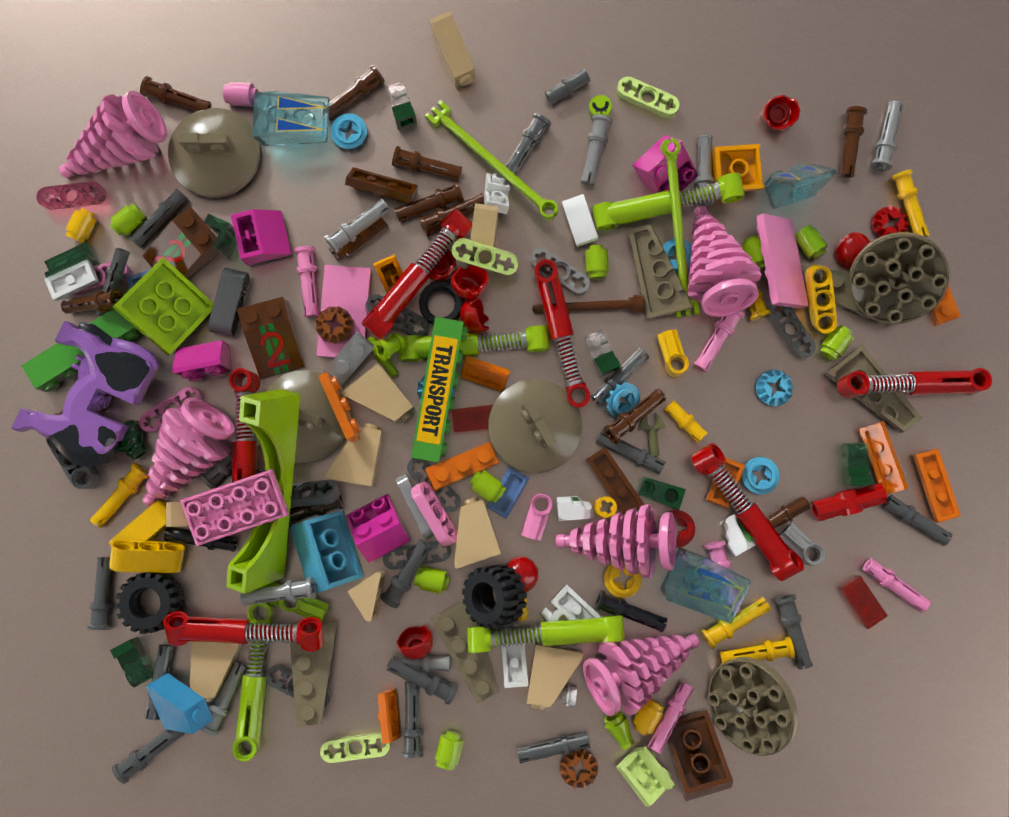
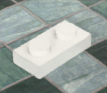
[44,259,99,302]

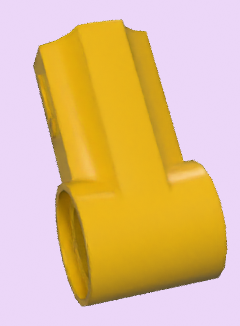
[657,329,689,378]

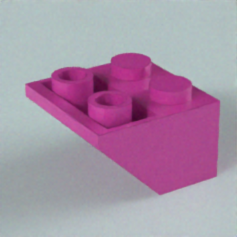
[633,135,698,194]
[231,209,292,266]
[172,340,233,382]
[346,493,411,563]

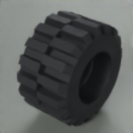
[462,564,527,629]
[115,573,185,634]

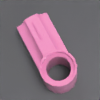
[521,493,552,541]

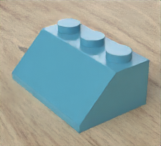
[290,510,364,593]

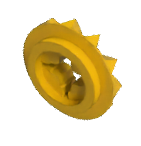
[604,563,642,598]

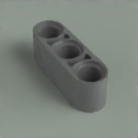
[208,268,250,337]
[46,438,101,489]

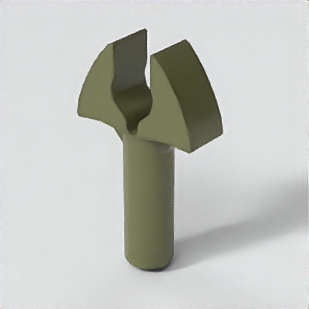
[639,413,665,457]

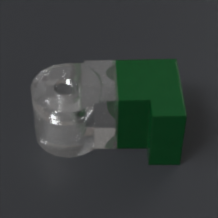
[385,81,417,130]
[584,330,621,377]

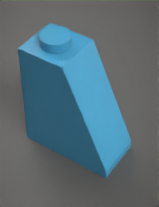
[146,673,213,734]

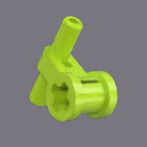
[367,332,406,378]

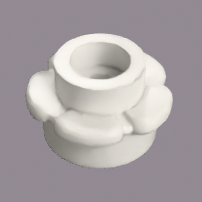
[562,684,577,708]

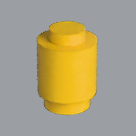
[65,207,97,243]
[632,699,665,736]

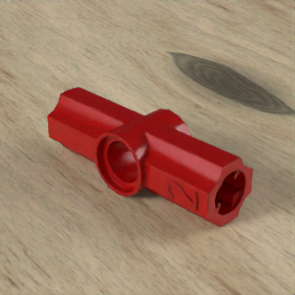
[811,483,888,521]

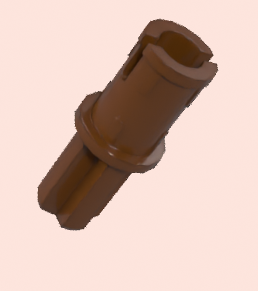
[766,497,810,528]

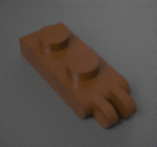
[329,217,389,261]

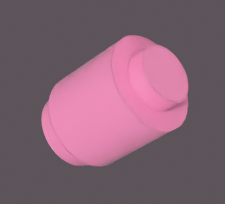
[223,82,259,107]

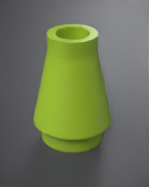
[604,711,634,750]

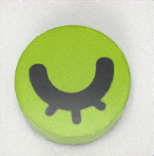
[589,95,612,116]

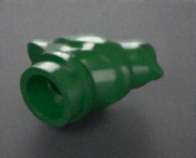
[114,420,149,461]

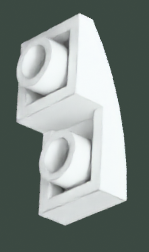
[484,173,510,214]
[562,194,599,247]

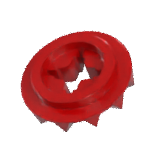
[872,205,910,237]
[657,510,695,548]

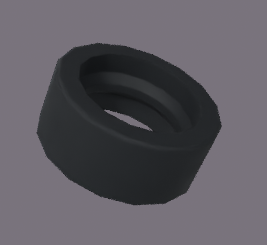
[419,281,463,326]

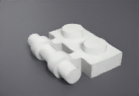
[540,584,601,647]

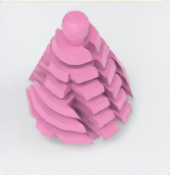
[59,91,168,178]
[688,205,762,317]
[143,397,235,507]
[555,504,676,579]
[583,634,700,716]

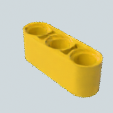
[805,265,837,333]
[108,499,166,548]
[109,540,185,573]

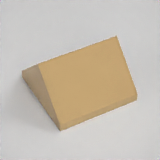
[347,570,386,622]

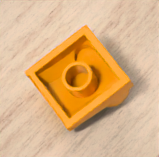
[712,144,764,192]

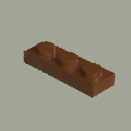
[345,167,418,203]
[585,447,645,517]

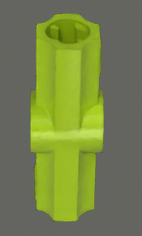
[261,582,329,622]

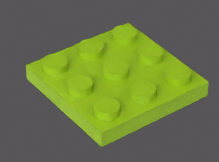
[112,257,214,356]

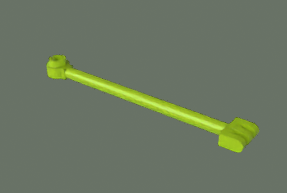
[425,100,558,221]
[660,138,699,318]

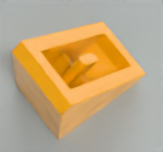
[373,254,403,293]

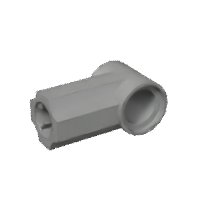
[779,523,826,566]

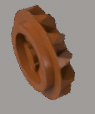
[316,306,353,343]
[560,749,598,789]

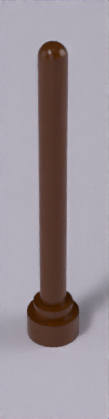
[532,294,644,313]

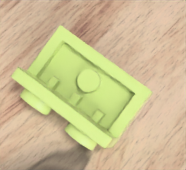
[616,746,675,807]

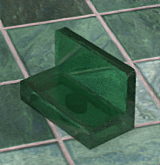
[204,214,237,259]
[44,242,99,278]

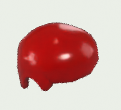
[763,95,801,131]
[834,232,871,269]
[428,249,457,281]
[451,264,489,299]
[460,298,489,332]
[506,556,539,592]
[396,625,433,660]

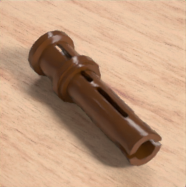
[321,65,385,120]
[140,76,212,112]
[839,106,867,178]
[392,146,462,181]
[394,182,464,222]
[418,193,484,237]
[61,289,124,314]
[603,388,666,444]

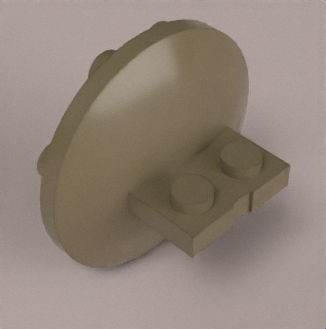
[168,108,261,198]
[849,232,949,324]
[265,370,351,463]
[488,379,582,473]
[707,657,798,756]

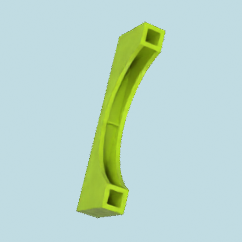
[226,389,301,594]

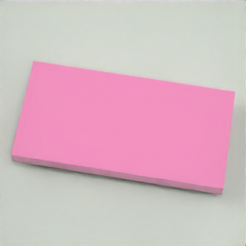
[756,213,808,309]
[316,265,372,358]
[180,469,289,546]

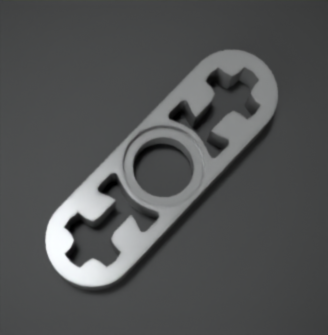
[530,248,590,295]
[396,474,434,540]

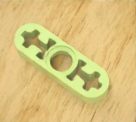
[617,76,680,118]
[452,238,519,275]
[320,732,391,763]

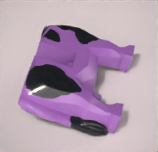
[11,321,159,467]

